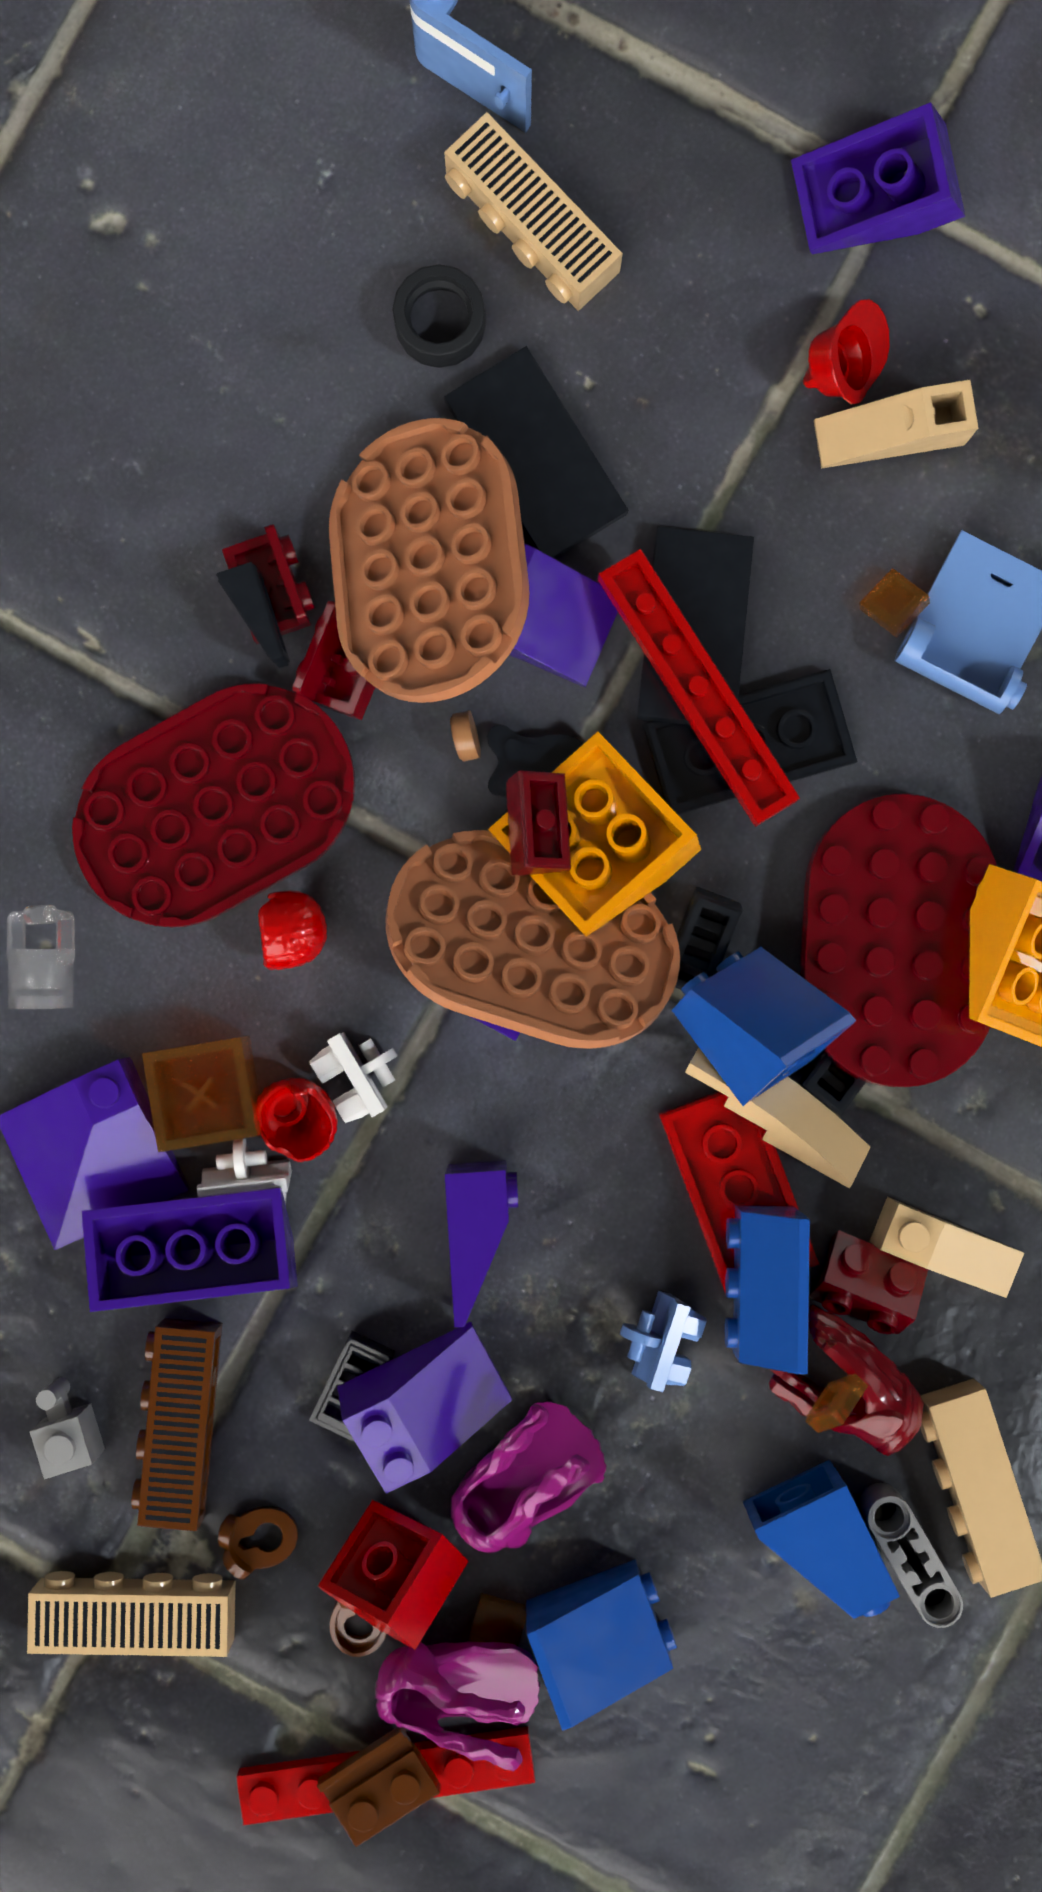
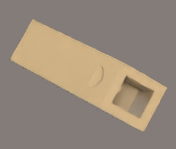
[814,380,979,469]

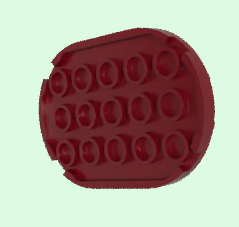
[72,684,355,928]
[800,794,997,1087]

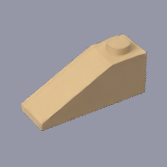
[869,1197,1024,1298]

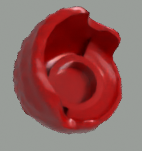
[258,890,327,970]
[255,1078,338,1162]

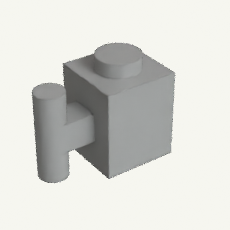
[29,1377,105,1479]

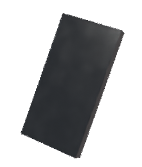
[444,346,629,559]
[637,526,754,725]
[643,669,858,815]

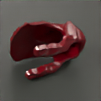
[768,1305,924,1456]

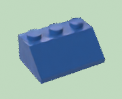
[725,1206,810,1374]

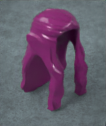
[451,1401,607,1553]
[375,1641,540,1771]

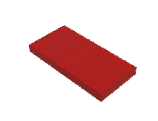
[658,1091,819,1295]

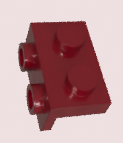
[222,524,315,645]
[292,600,375,721]
[809,1230,928,1334]

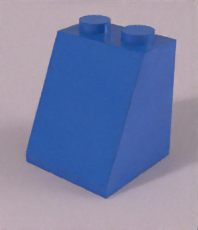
[672,947,856,1106]
[742,1459,900,1619]
[526,1559,677,1731]

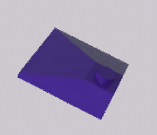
[0,1057,189,1250]

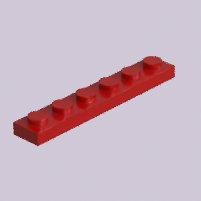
[597,549,800,827]
[236,1726,535,1825]

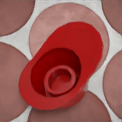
[802,299,890,404]

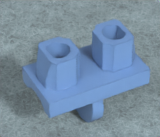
[620,1291,707,1392]

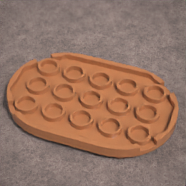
[329,418,529,703]
[385,830,680,1049]

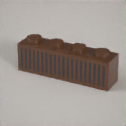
[131,1318,223,1531]

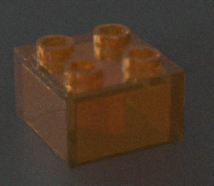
[142,1035,261,1152]

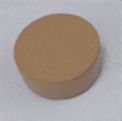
[450,710,481,762]

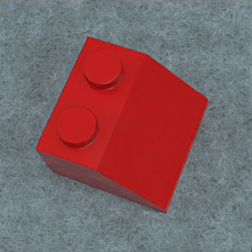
[318,1500,469,1650]

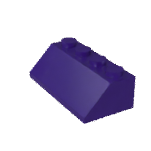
[82,1188,298,1312]

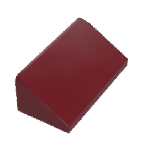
[506,771,571,876]

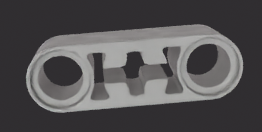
[859,1483,963,1628]

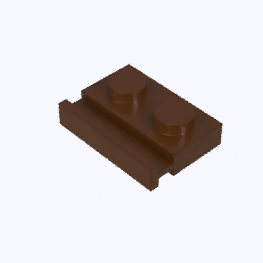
[317,1727,441,1847]

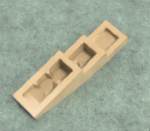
[685,1048,870,1188]

